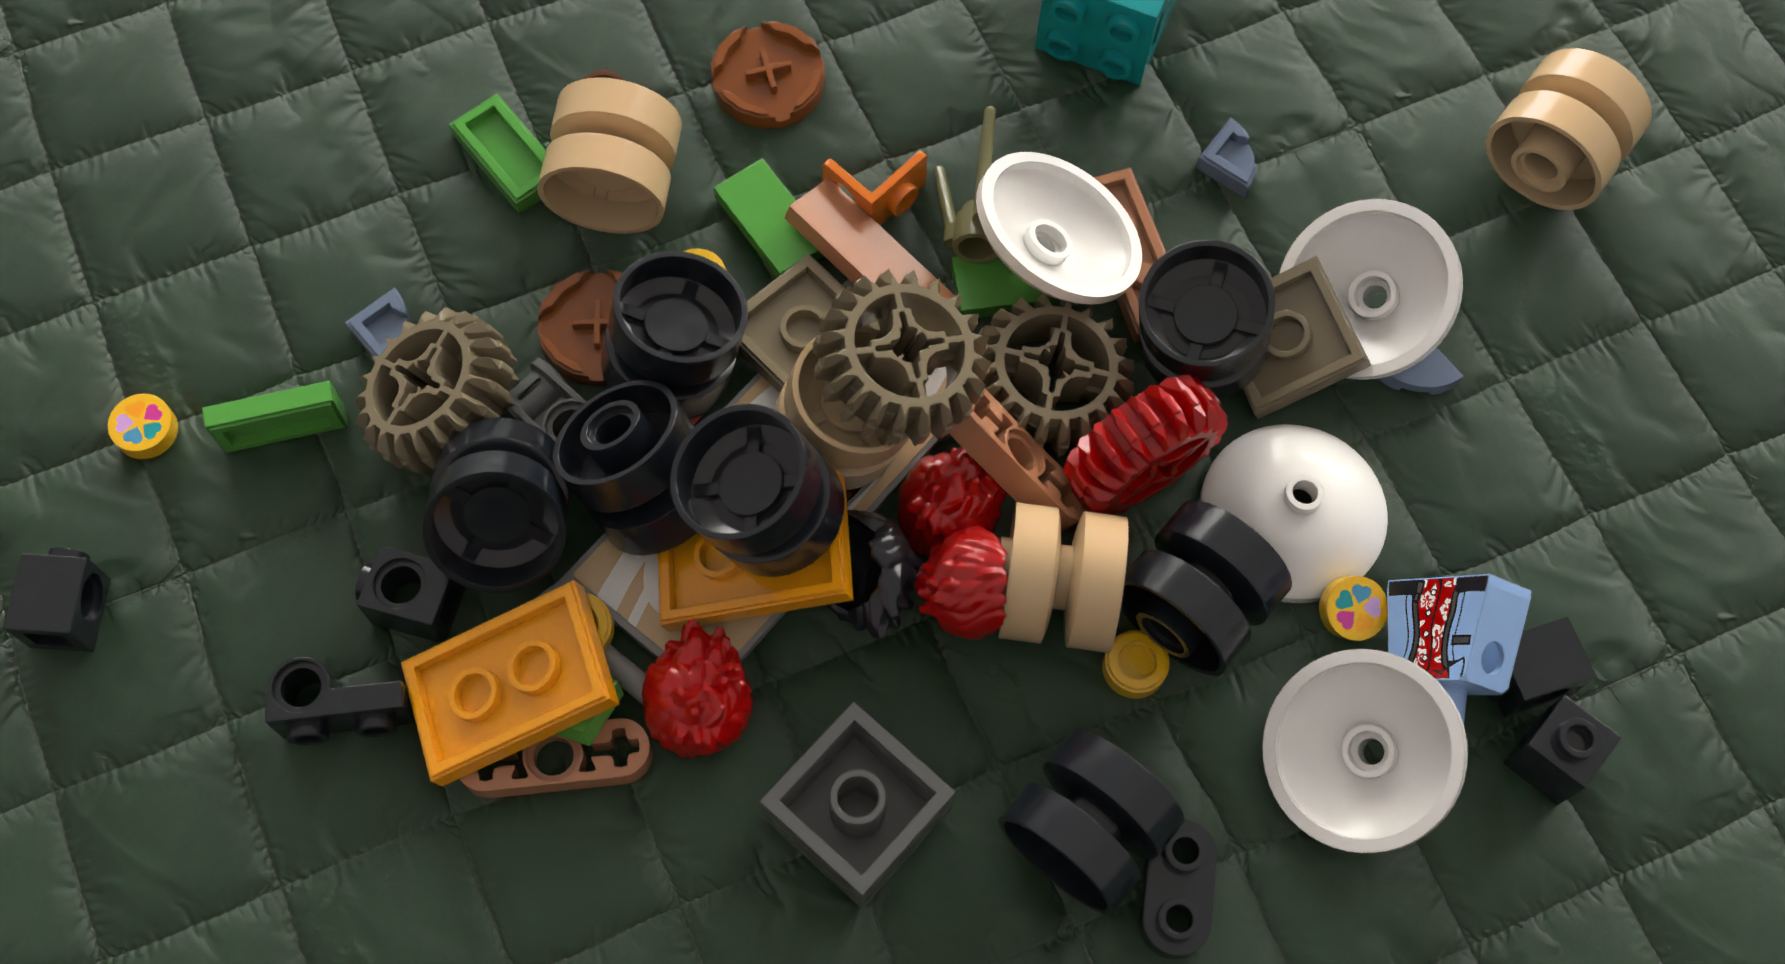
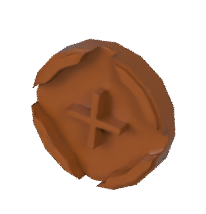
[711,21,825,129]
[538,270,622,386]

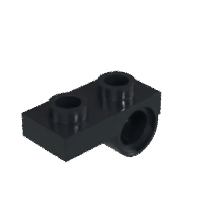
[265,657,416,745]

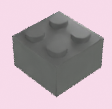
[760,702,956,909]

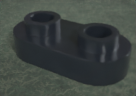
[1139,820,1217,959]

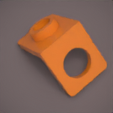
[822,150,928,225]

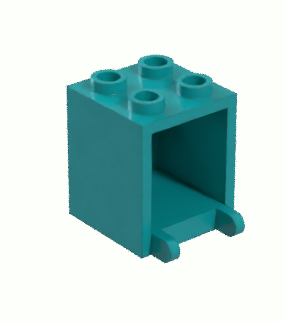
[1035,0,1177,85]

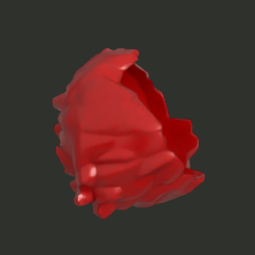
[897,446,1007,558]
[914,525,1008,640]
[642,619,753,760]

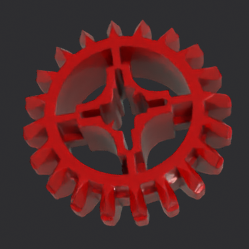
[1063,374,1228,515]

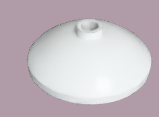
[976,152,1142,304]
[1279,199,1463,380]
[1199,424,1388,603]
[1262,649,1468,853]

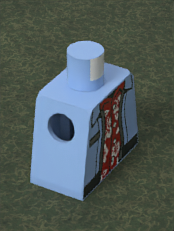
[1387,574,1531,725]

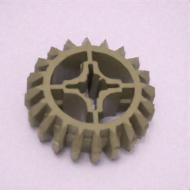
[812,269,991,446]
[978,293,1135,458]
[354,307,520,476]

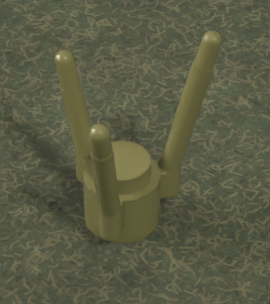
[934,106,998,263]

